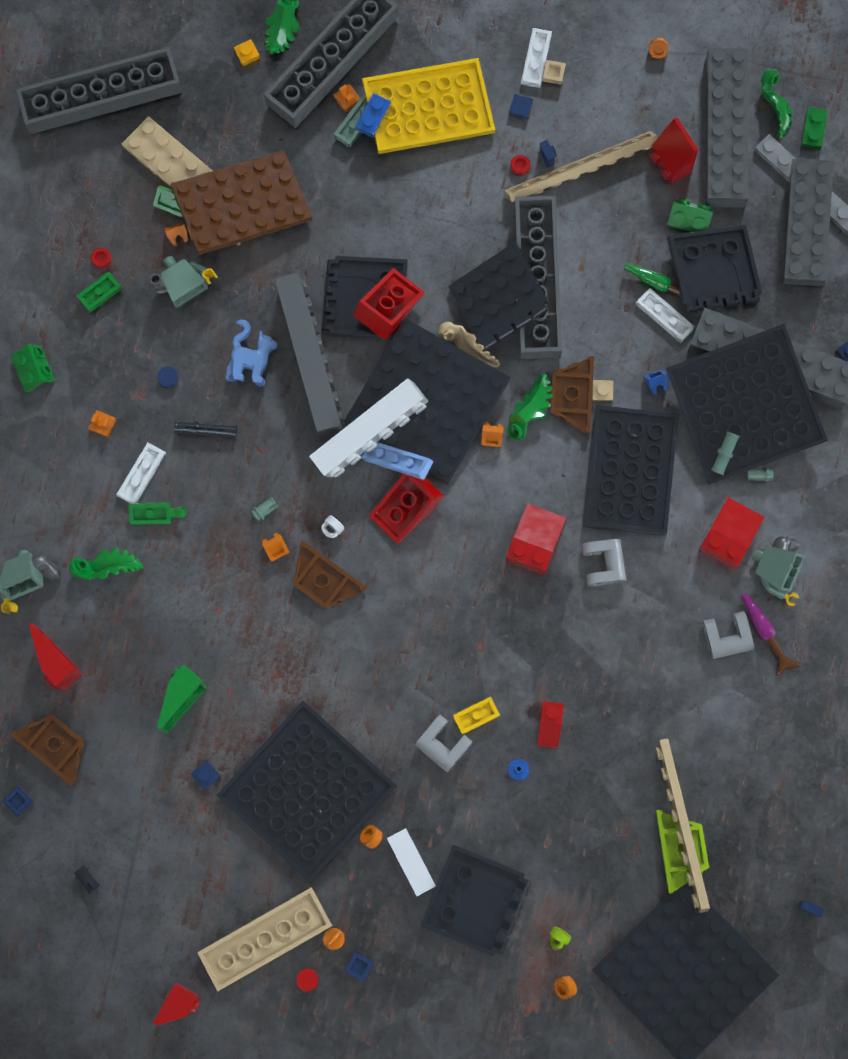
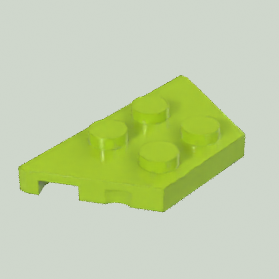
[656,810,709,894]

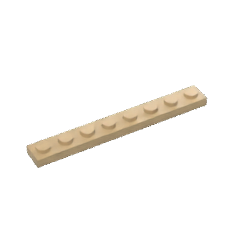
[504,131,657,202]
[656,739,710,913]

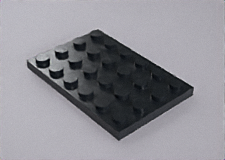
[583,405,679,536]

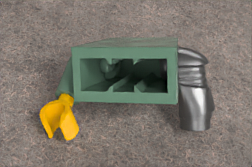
[149,256,217,308]
[752,536,806,606]
[0,550,61,614]

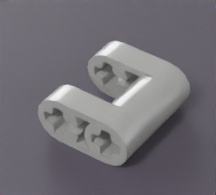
[581,539,627,586]
[702,611,754,659]
[415,715,473,773]

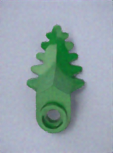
[265,0,299,54]
[760,69,793,139]
[507,373,553,440]
[68,548,143,581]

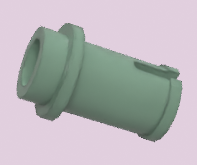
[747,466,773,483]
[251,497,279,521]

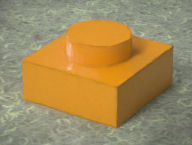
[233,39,260,67]

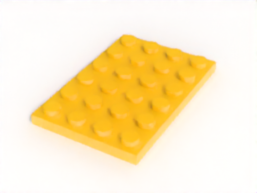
[362,58,495,154]

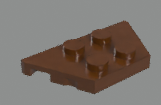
[550,356,594,434]
[293,540,367,610]
[10,714,85,787]

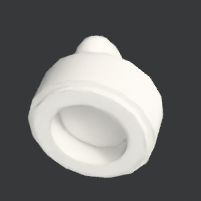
[321,515,344,538]

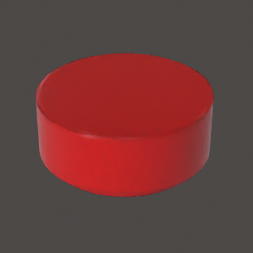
[510,155,530,176]
[91,248,112,269]
[296,969,319,991]

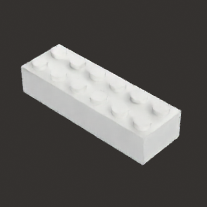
[309,379,429,478]

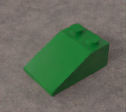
[157,664,208,734]

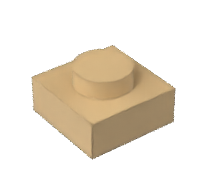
[542,60,566,85]
[592,380,614,403]

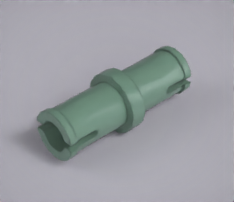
[711,431,740,475]

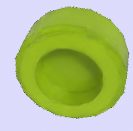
[549,926,572,950]

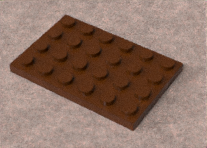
[171,150,312,255]

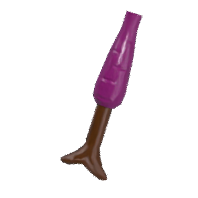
[740,593,801,675]

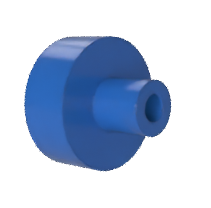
[508,759,529,781]

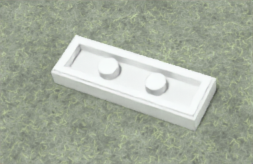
[521,28,552,88]
[636,288,695,343]
[116,442,166,503]
[387,828,436,896]

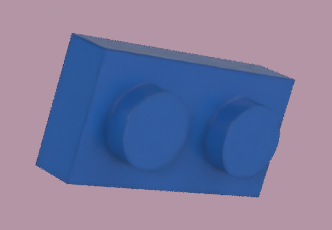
[355,93,391,137]

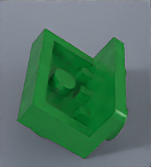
[667,197,713,232]
[11,344,54,392]

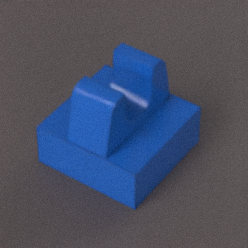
[643,369,670,395]

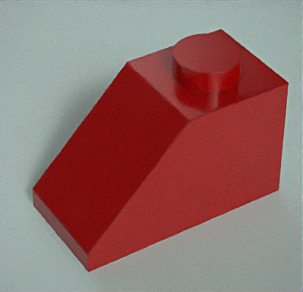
[537,701,564,749]
[153,983,201,1025]

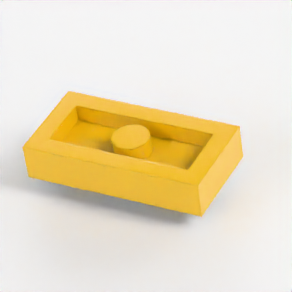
[453,697,500,735]

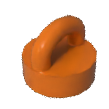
[649,37,669,59]
[360,825,383,849]
[323,928,345,950]
[554,975,577,999]

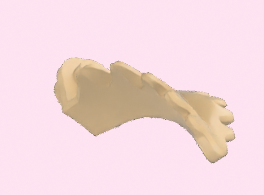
[437,322,500,368]

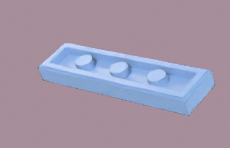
[361,442,433,480]

